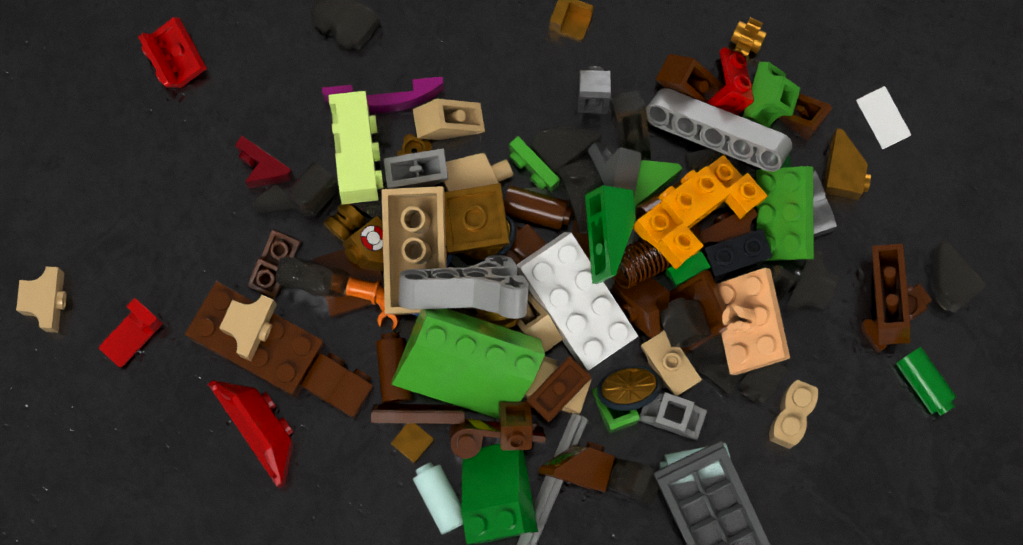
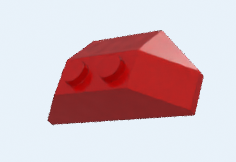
[208,380,294,488]

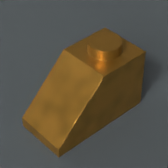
[823,128,871,200]

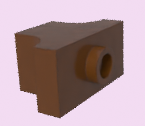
[701,208,758,248]
[612,277,671,338]

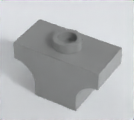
[639,392,707,441]

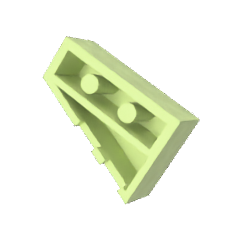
[328,91,383,204]

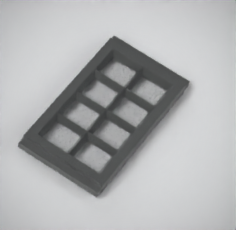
[653,440,770,545]

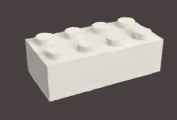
[517,232,638,371]

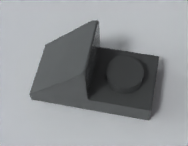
[588,142,642,196]

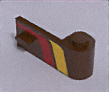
[449,419,546,459]

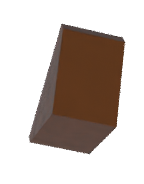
[778,93,832,142]

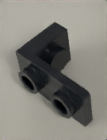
[702,229,772,282]

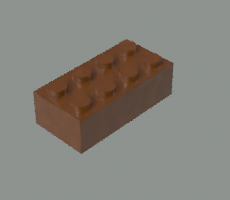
[185,281,326,399]

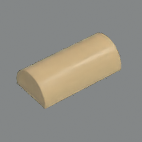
[382,186,448,315]

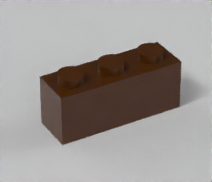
[872,244,910,345]

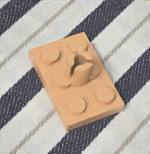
[716,268,790,375]

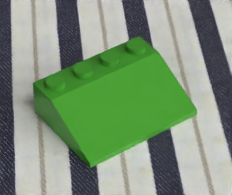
[391,308,545,419]

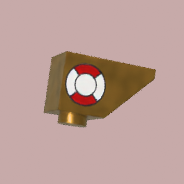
[342,216,384,272]

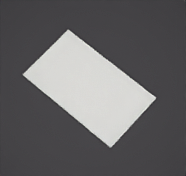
[856,86,911,149]

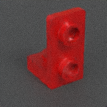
[706,47,754,115]
[99,298,163,368]

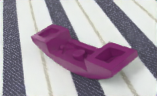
[322,77,444,114]

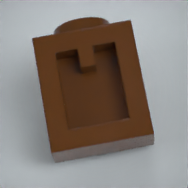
[499,402,533,451]

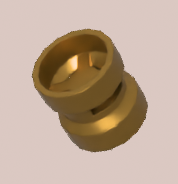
[323,203,366,242]

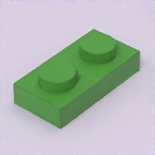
[509,136,560,194]

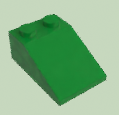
[461,444,538,544]

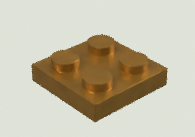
[445,183,510,255]

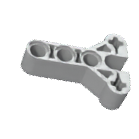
[398,255,529,319]

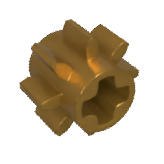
[730,17,767,57]

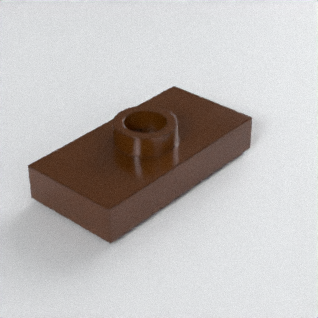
[526,355,592,423]

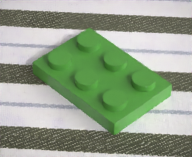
[756,166,814,261]

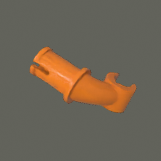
[346,276,401,330]

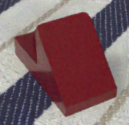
[235,136,294,188]

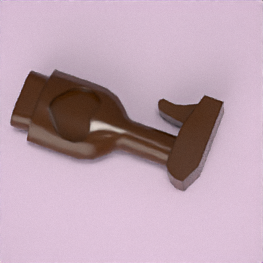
[861,283,932,353]

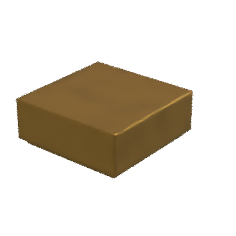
[391,423,434,463]

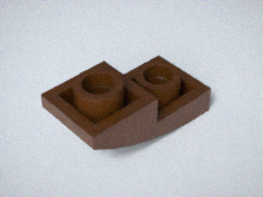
[247,229,302,298]

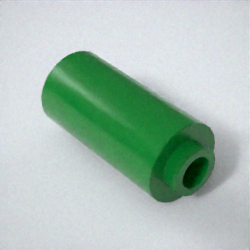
[896,347,957,416]

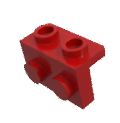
[138,17,207,88]

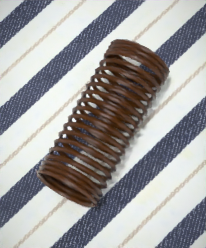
[613,224,704,289]

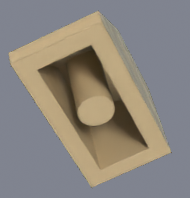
[413,99,485,140]
[514,292,563,352]

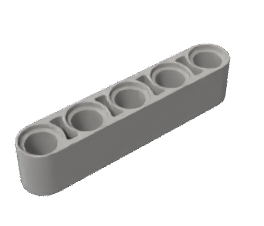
[644,88,792,172]

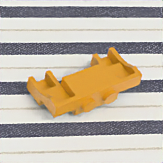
[633,155,768,270]

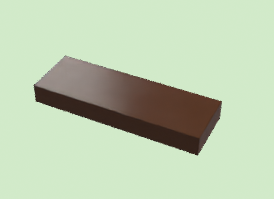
[371,404,465,424]

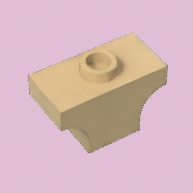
[16,267,66,333]
[220,295,277,361]
[641,329,702,396]

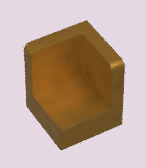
[549,0,594,41]

